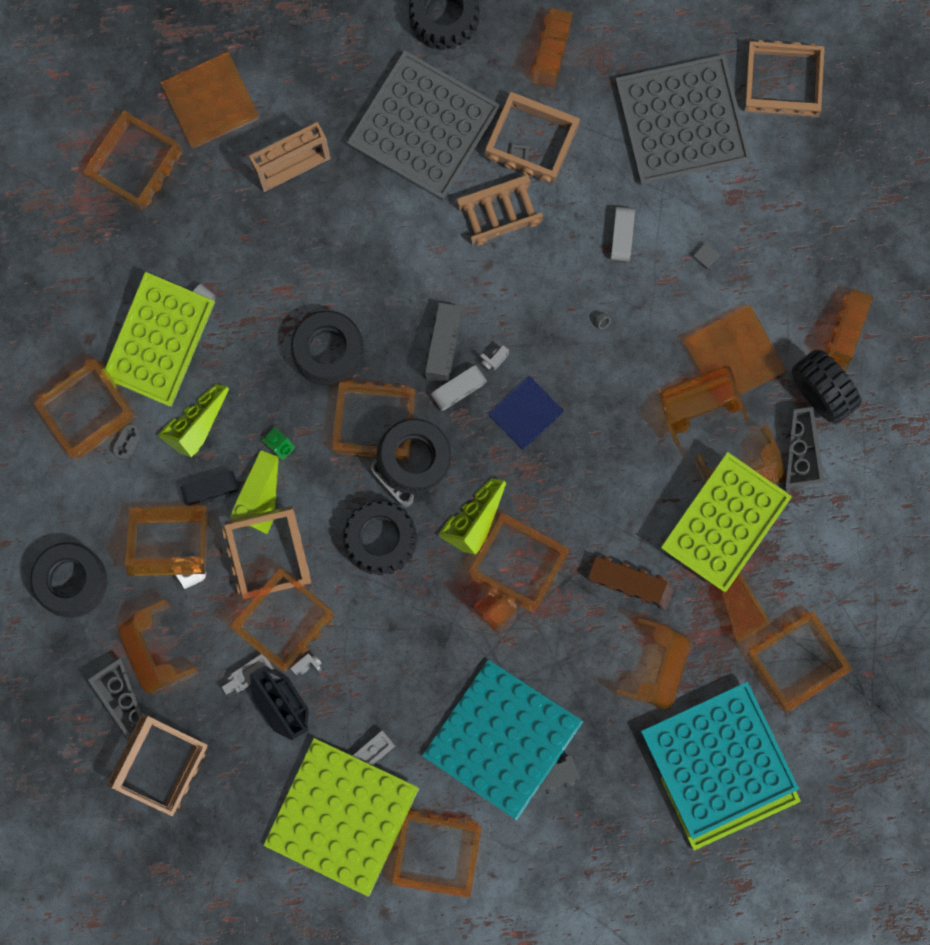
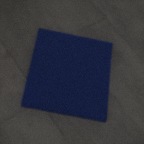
[489,376,564,450]

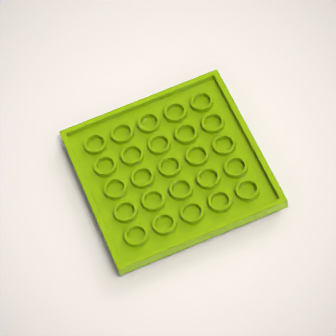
[263,738,419,897]

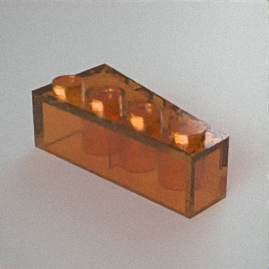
[825,288,874,372]

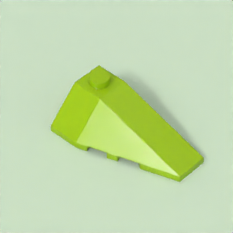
[157,384,229,457]
[230,450,279,535]
[438,478,506,555]

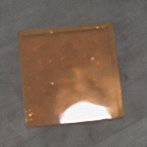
[161,52,260,149]
[683,304,787,406]

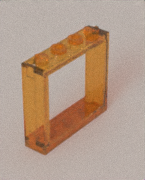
[83,110,183,211]
[34,359,138,460]
[332,380,416,460]
[125,505,209,576]
[469,512,570,612]
[230,566,334,672]
[747,611,853,713]
[392,811,482,898]

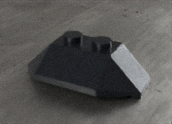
[249,665,309,740]

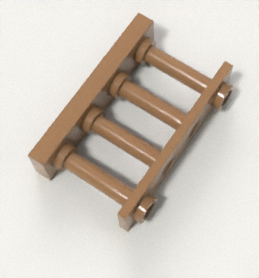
[457,175,543,246]

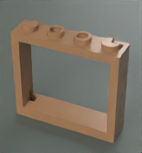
[744,40,825,117]
[485,92,580,184]
[249,122,331,192]
[222,505,311,599]
[106,713,208,817]

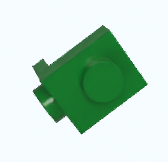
[261,427,295,460]

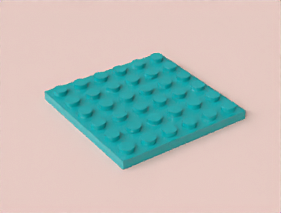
[422,660,583,821]
[641,682,799,840]

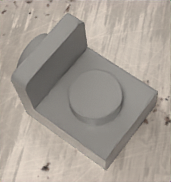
[480,346,509,371]
[290,653,322,675]

